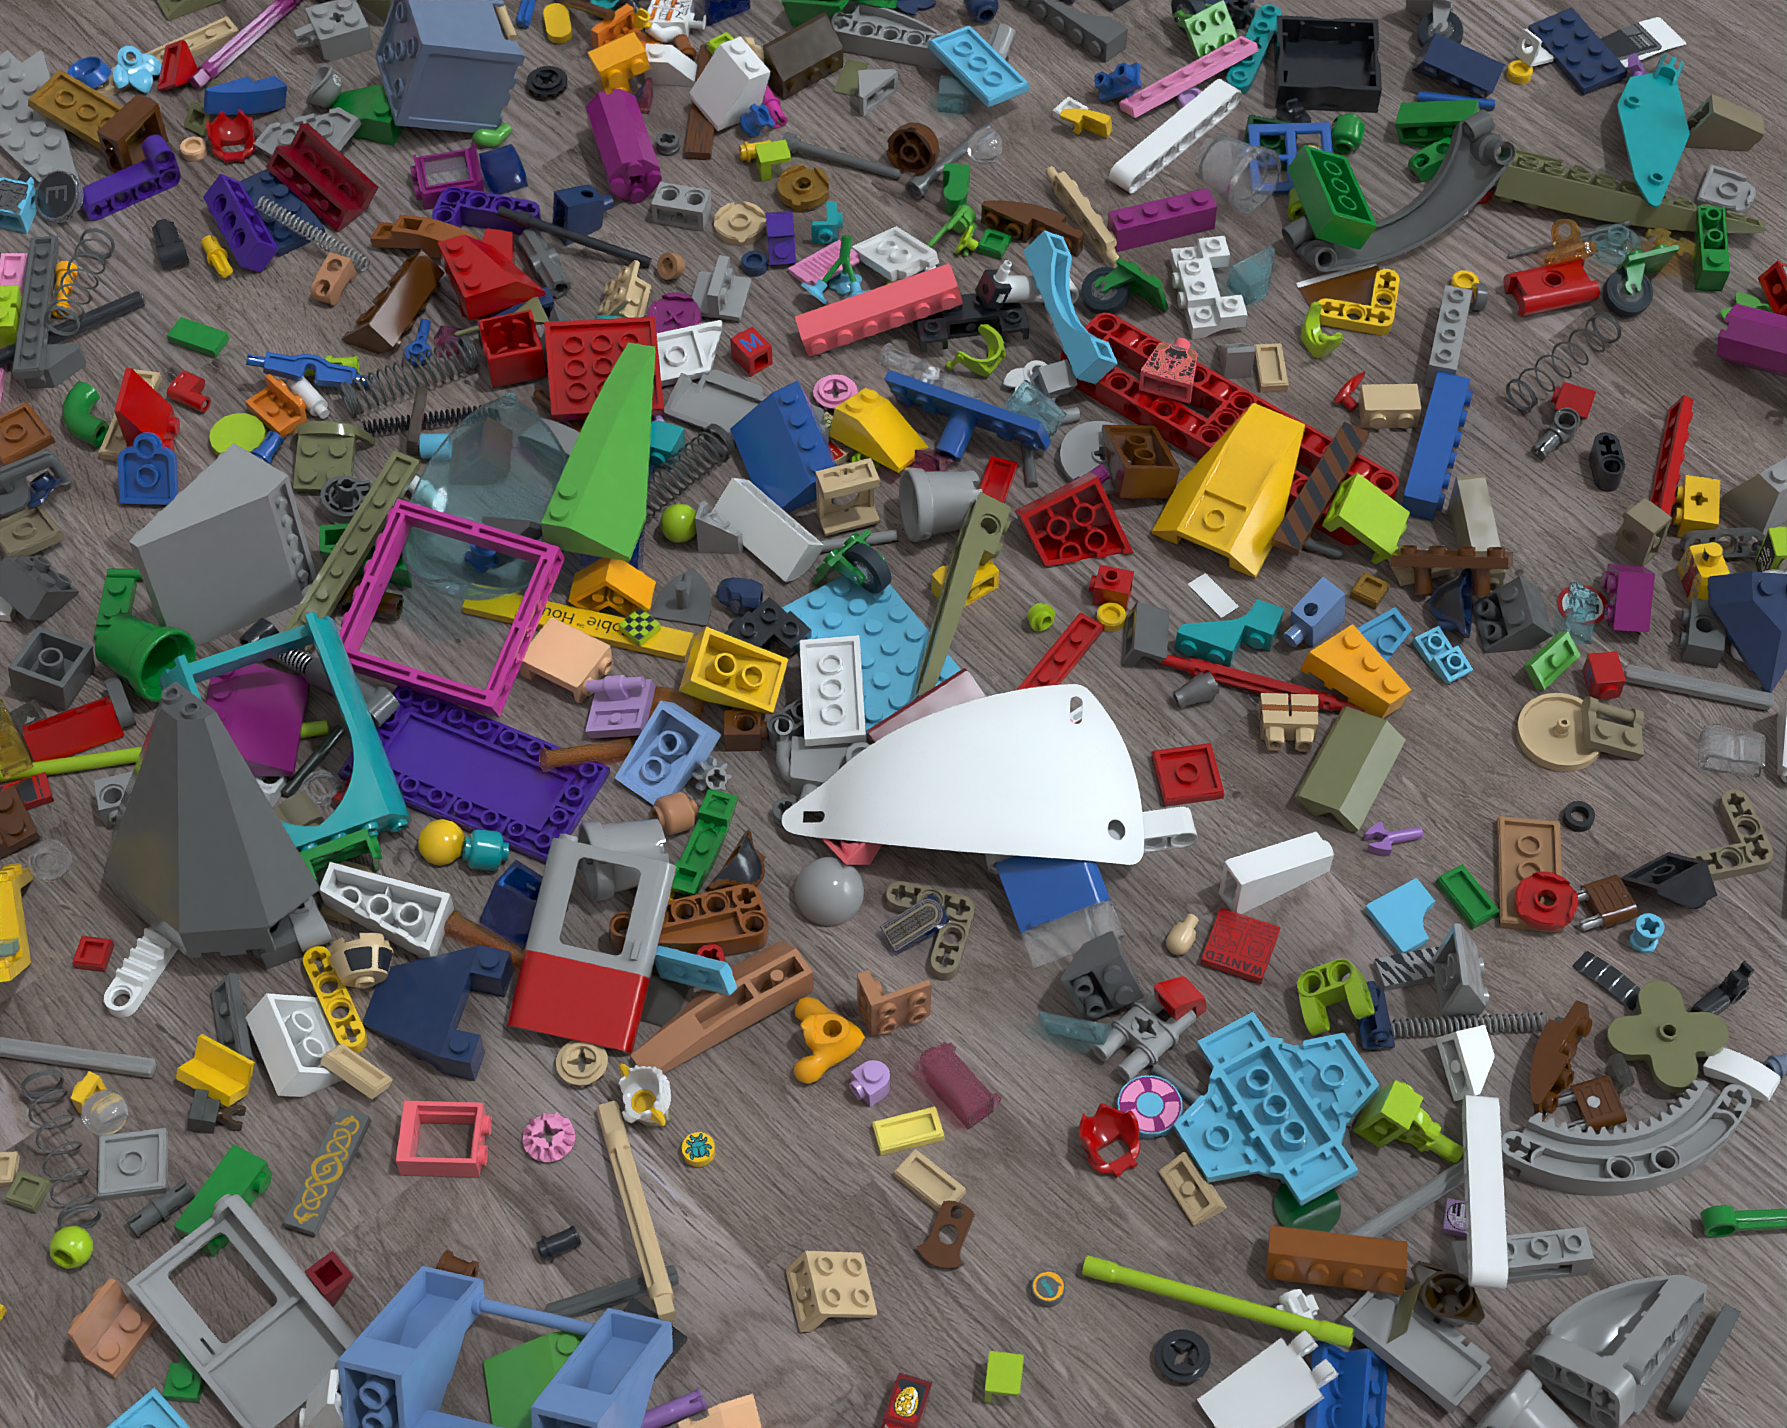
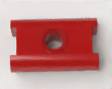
[1503,258,1600,317]

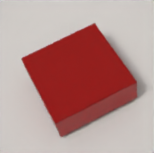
[72,936,115,972]

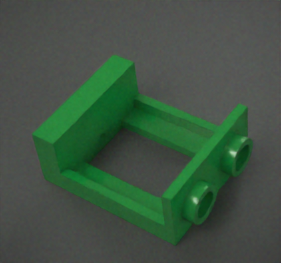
[299,828,383,895]

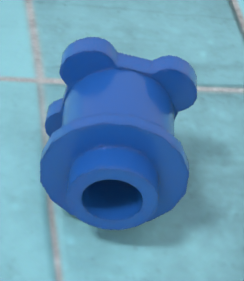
[740,103,775,137]
[464,544,499,573]

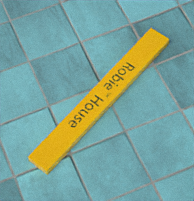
[462,585,694,662]

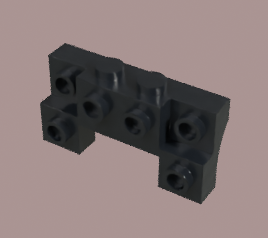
[912,293,1029,353]
[715,597,812,711]

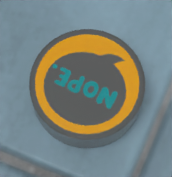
[1031,1270,1066,1307]

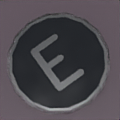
[35,169,84,223]

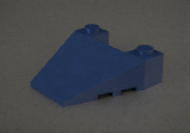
[362,945,515,1081]

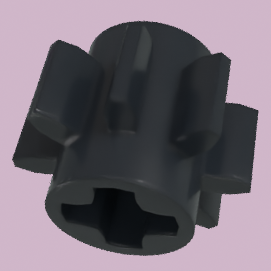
[1227,0,1256,29]

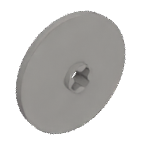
[1059,421,1117,494]

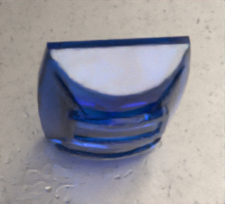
[479,144,528,195]

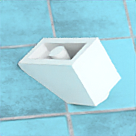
[644,44,697,87]
[1436,1025,1495,1101]

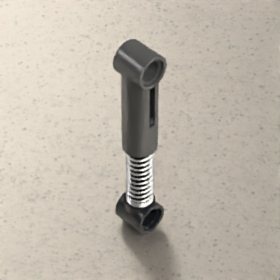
[239,618,400,728]

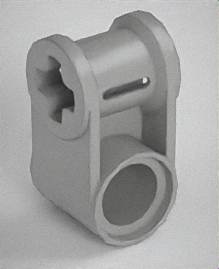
[289,896,333,953]

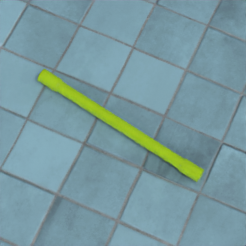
[1082,1255,1354,1349]

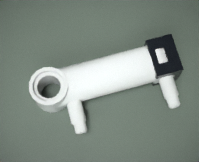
[975,260,1079,309]

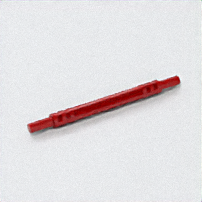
[1160,654,1365,712]

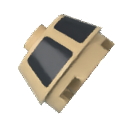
[329,933,394,988]

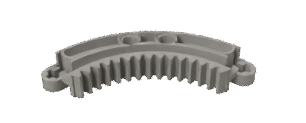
[1501,1080,1752,1196]

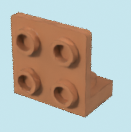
[857,970,932,1037]
[67,1277,159,1379]

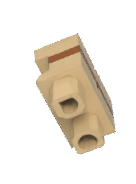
[1258,693,1318,752]

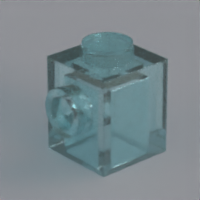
[938,76,975,114]

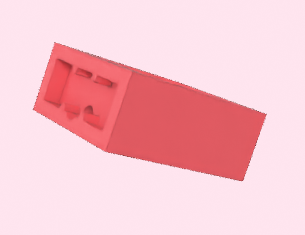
[396,1101,492,1178]

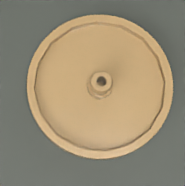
[1516,693,1602,772]

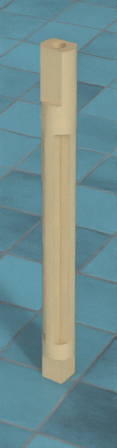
[596,1101,677,1321]

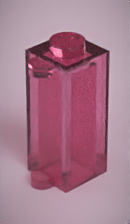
[919,1042,1002,1130]

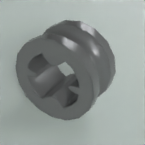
[656,130,680,156]
[773,797,797,828]

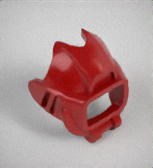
[206,109,256,164]
[1079,1103,1140,1178]

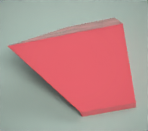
[823,838,882,865]

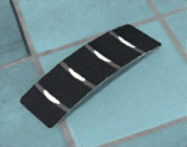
[1572,951,1641,1010]

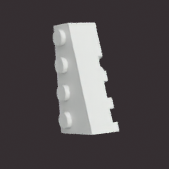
[319,862,454,959]

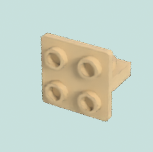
[598,260,652,318]

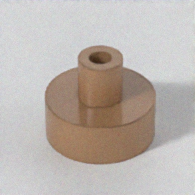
[657,252,686,280]

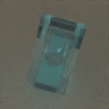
[1227,245,1275,305]

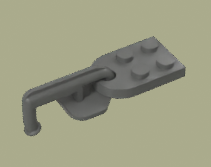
[0,450,72,517]

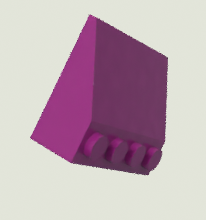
[205,664,310,777]

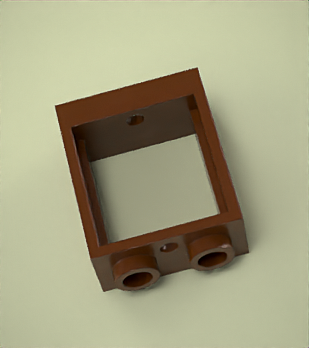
[97,94,169,173]

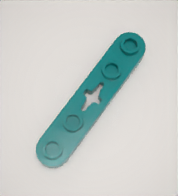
[1226,4,1282,94]

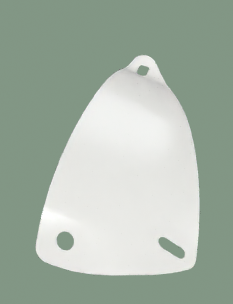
[782,684,1144,865]

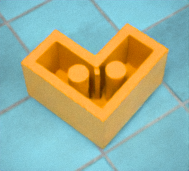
[587,32,651,94]
[568,557,656,617]

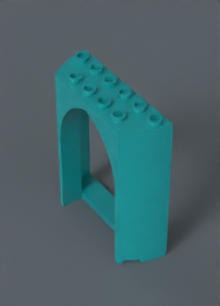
[159,612,412,852]

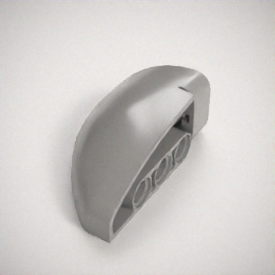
[1528,1275,1707,1428]

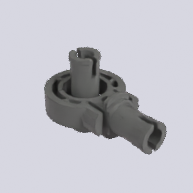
[320,476,403,524]

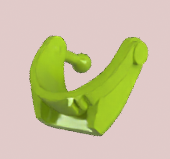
[1301,302,1343,359]
[946,324,1006,377]

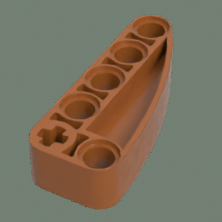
[609,884,769,956]

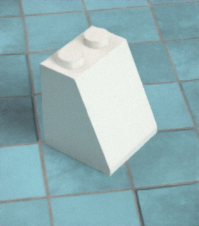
[688,37,771,131]

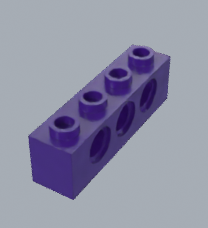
[203,174,279,273]

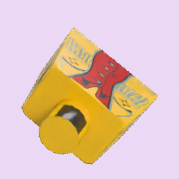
[1676,542,1730,604]

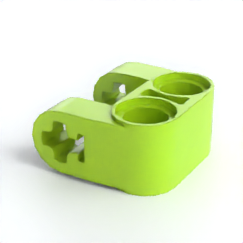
[1297,958,1374,1036]

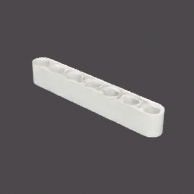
[1109,79,1242,193]
[985,807,1198,874]
[1462,1095,1508,1290]

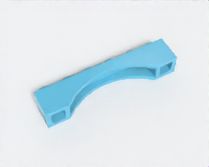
[1023,230,1118,384]

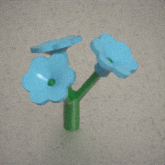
[801,235,870,305]

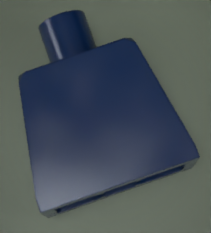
[552,184,614,246]

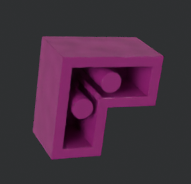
[1601,564,1655,632]

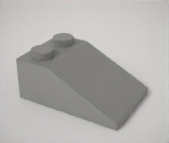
[1432,924,1489,1019]

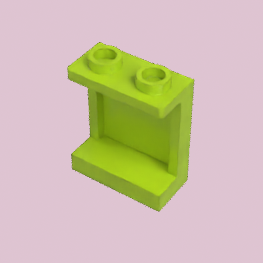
[1322,473,1410,564]

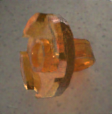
[1543,219,1599,266]

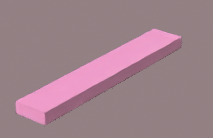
[1119,36,1258,118]

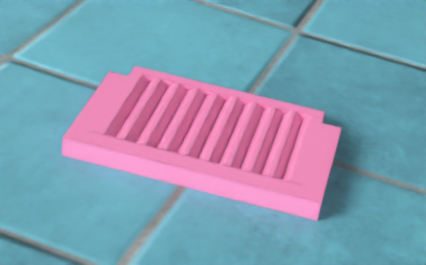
[788,240,860,285]

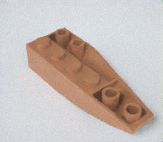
[631,941,814,1074]

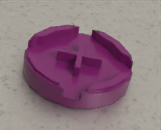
[647,292,702,333]

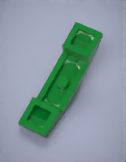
[671,788,738,896]

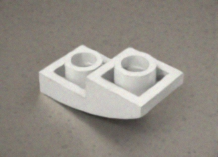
[1703,1048,1780,1102]

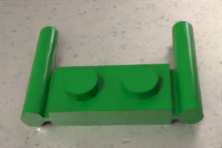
[94,568,143,641]

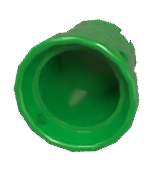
[95,612,196,702]

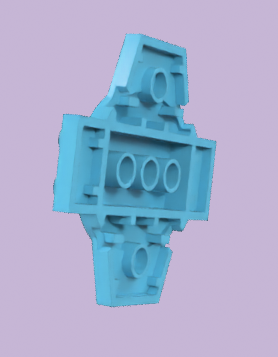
[1174,1011,1380,1206]

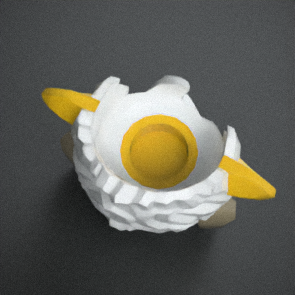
[619,1063,671,1128]

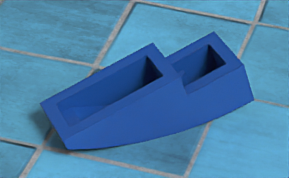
[203,76,287,115]

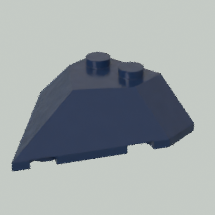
[1708,571,1787,693]

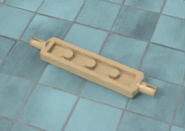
[1045,166,1119,268]

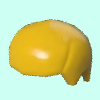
[418,819,465,866]

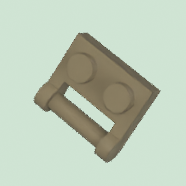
[1581,696,1644,761]

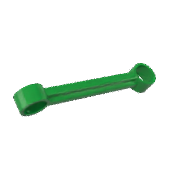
[1700,1205,1787,1238]

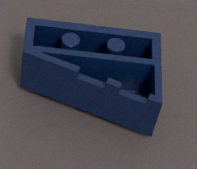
[1412,33,1505,98]

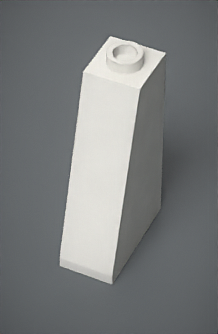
[1219,832,1334,914]

